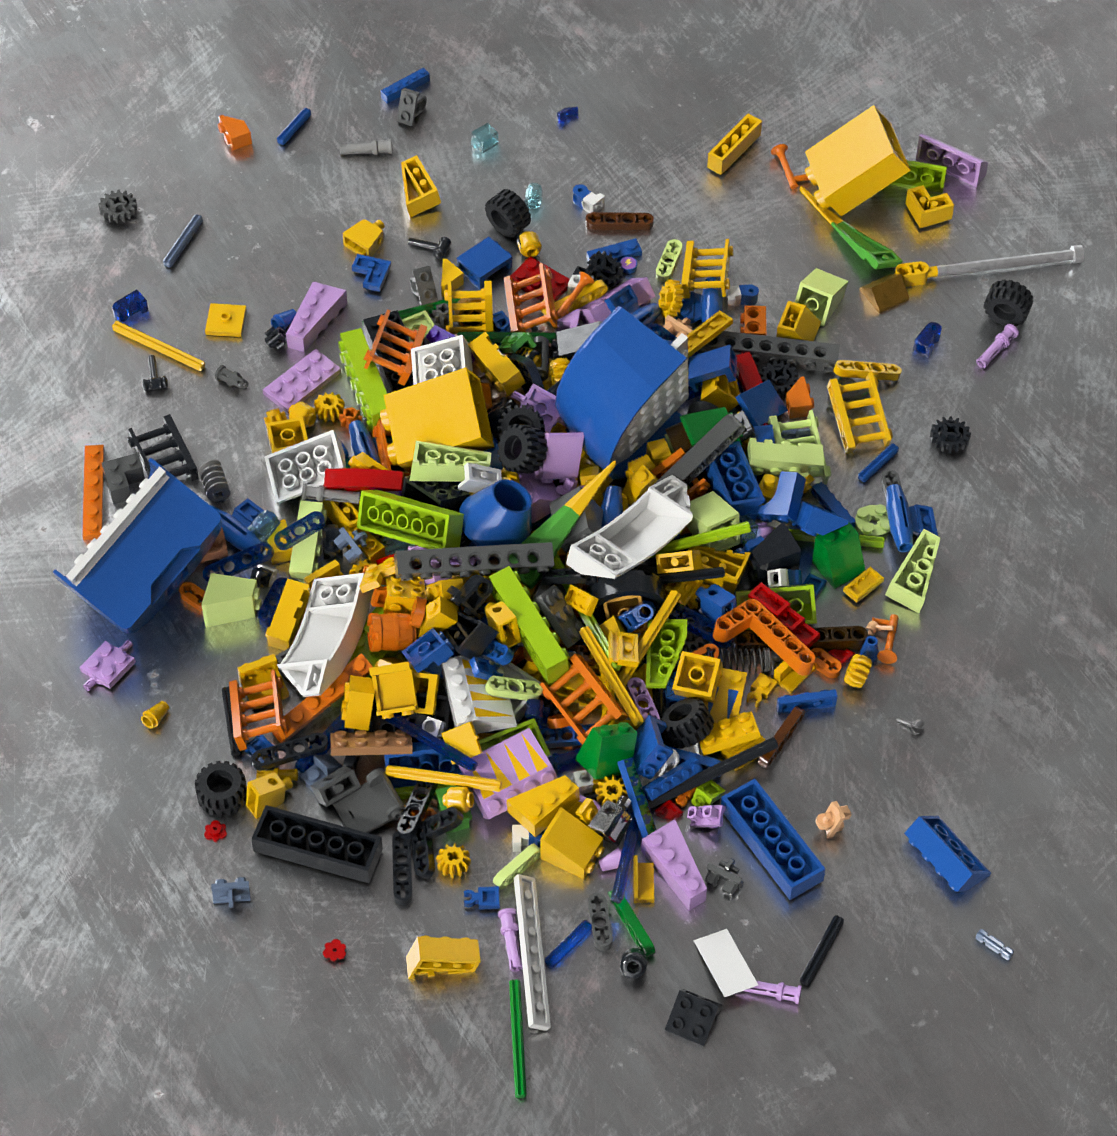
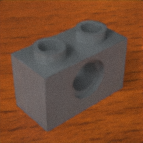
[310,766,361,807]

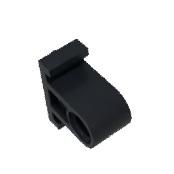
[487,395,517,432]
[447,574,493,620]

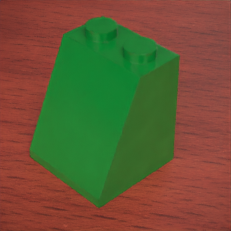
[680,407,743,447]
[812,522,866,589]
[576,722,637,780]

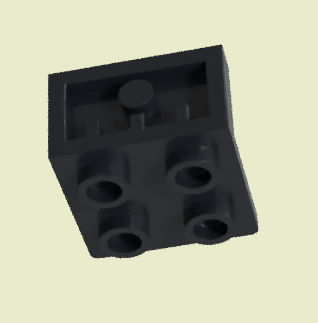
[665,989,723,1046]

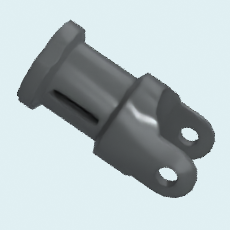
[215,365,249,389]

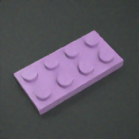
[263,349,341,414]

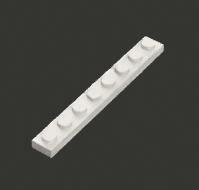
[514,874,551,1031]

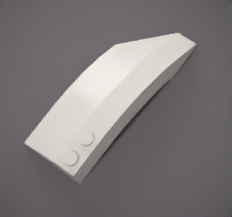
[566,475,693,579]
[277,573,374,697]

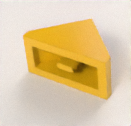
[441,258,464,297]

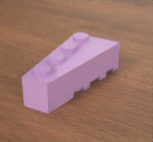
[286,282,347,352]
[641,819,707,911]

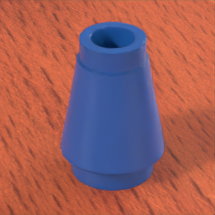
[271,309,297,330]
[860,636,879,662]

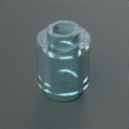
[524,183,543,209]

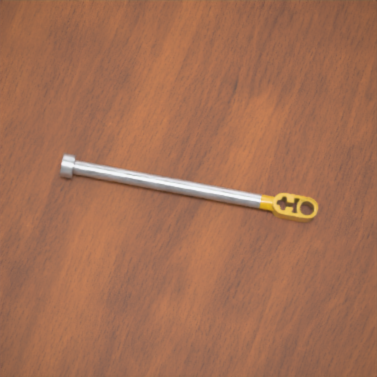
[895,245,1084,287]

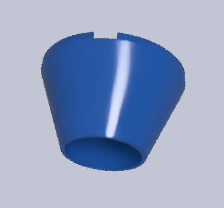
[459,479,532,546]

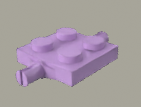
[511,384,567,433]
[80,640,136,691]

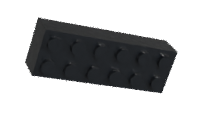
[251,805,383,883]

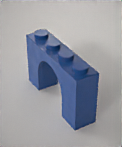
[739,471,806,524]

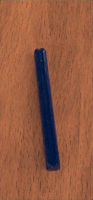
[384,713,478,772]
[611,812,639,904]

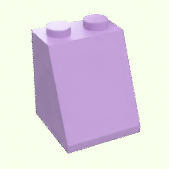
[535,432,584,483]

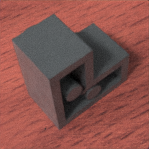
[101,453,145,504]

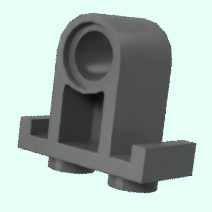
[397,88,427,126]
[410,266,438,306]

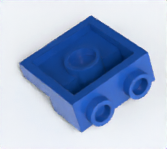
[402,628,454,673]

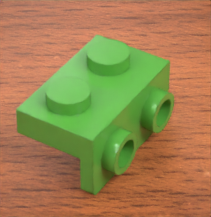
[499,332,537,353]

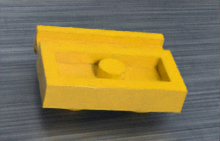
[608,630,639,668]

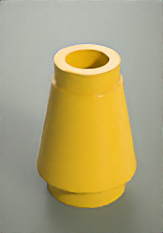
[141,701,169,729]

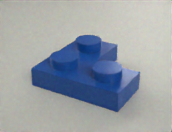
[352,254,391,292]

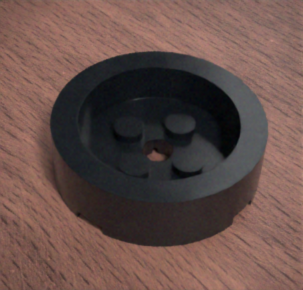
[586,570,666,623]

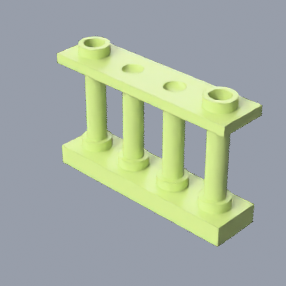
[767,410,831,484]

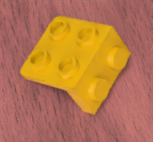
[383,574,427,616]
[237,654,289,710]

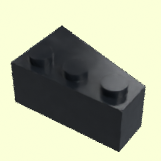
[443,612,499,660]

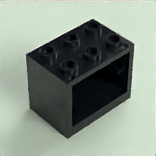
[401,475,470,512]

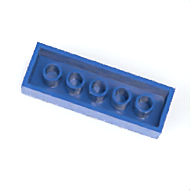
[721,779,825,900]

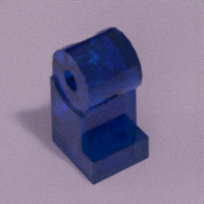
[112,289,149,322]
[913,322,942,358]
[525,699,550,726]

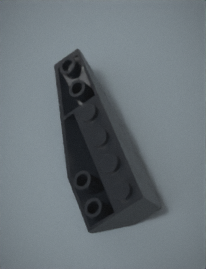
[363,310,413,393]

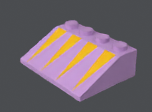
[458,728,558,819]

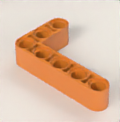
[713,599,815,676]

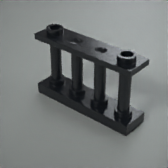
[127,414,199,481]

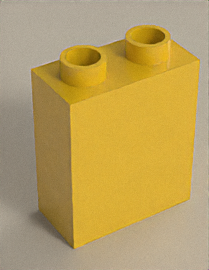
[805,105,911,216]
[380,368,494,473]

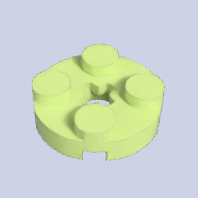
[855,504,890,538]

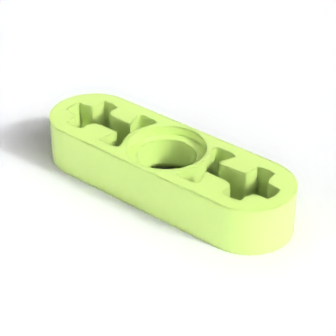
[656,239,682,283]
[485,676,543,701]
[493,843,540,890]

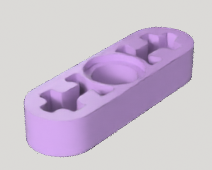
[626,677,660,720]

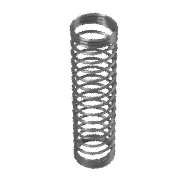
[673,647,771,673]

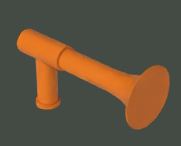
[771,144,809,189]
[557,272,595,318]
[872,614,899,664]

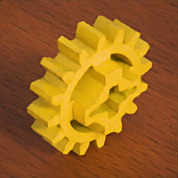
[658,279,684,318]

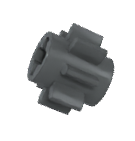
[433,303,454,326]

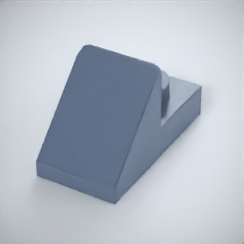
[299,754,343,792]

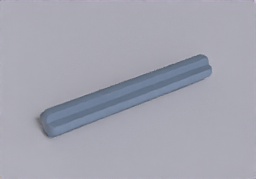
[163,214,203,268]

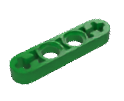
[608,888,656,958]

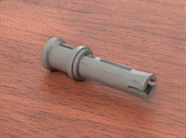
[340,139,392,155]
[301,484,360,504]

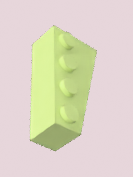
[746,438,824,475]
[410,441,491,482]
[289,500,327,579]
[885,529,940,613]

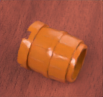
[367,612,416,652]

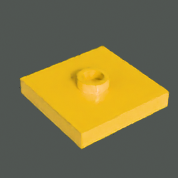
[205,303,247,337]

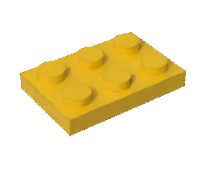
[699,711,761,756]

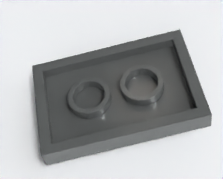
[534,585,585,649]

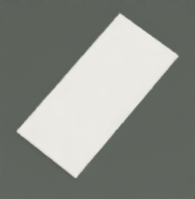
[693,929,758,997]

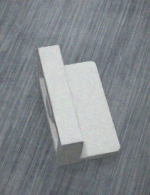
[458,462,502,493]

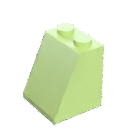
[795,268,848,327]
[687,491,740,551]
[201,573,262,627]

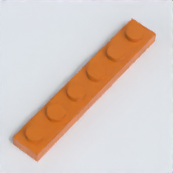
[82,445,104,540]
[272,653,373,743]

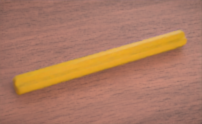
[112,321,205,371]
[619,590,681,687]
[579,626,644,727]
[385,765,502,792]

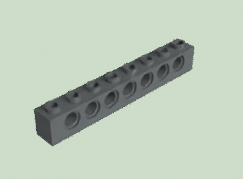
[692,328,840,372]
[394,542,554,581]

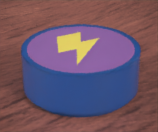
[620,256,637,274]

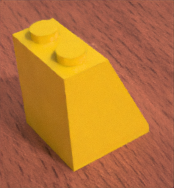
[540,807,605,880]

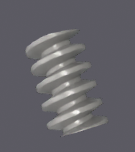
[199,459,231,502]

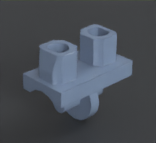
[334,527,368,564]
[211,877,251,908]

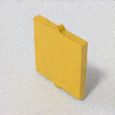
[441,721,483,765]

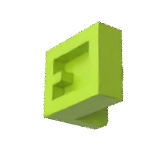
[691,780,726,806]

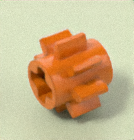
[339,407,362,429]

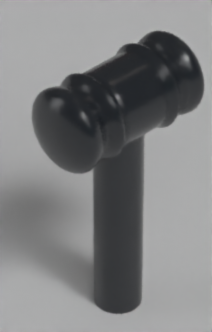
[408,237,451,260]
[142,355,168,391]

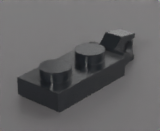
[542,568,597,586]

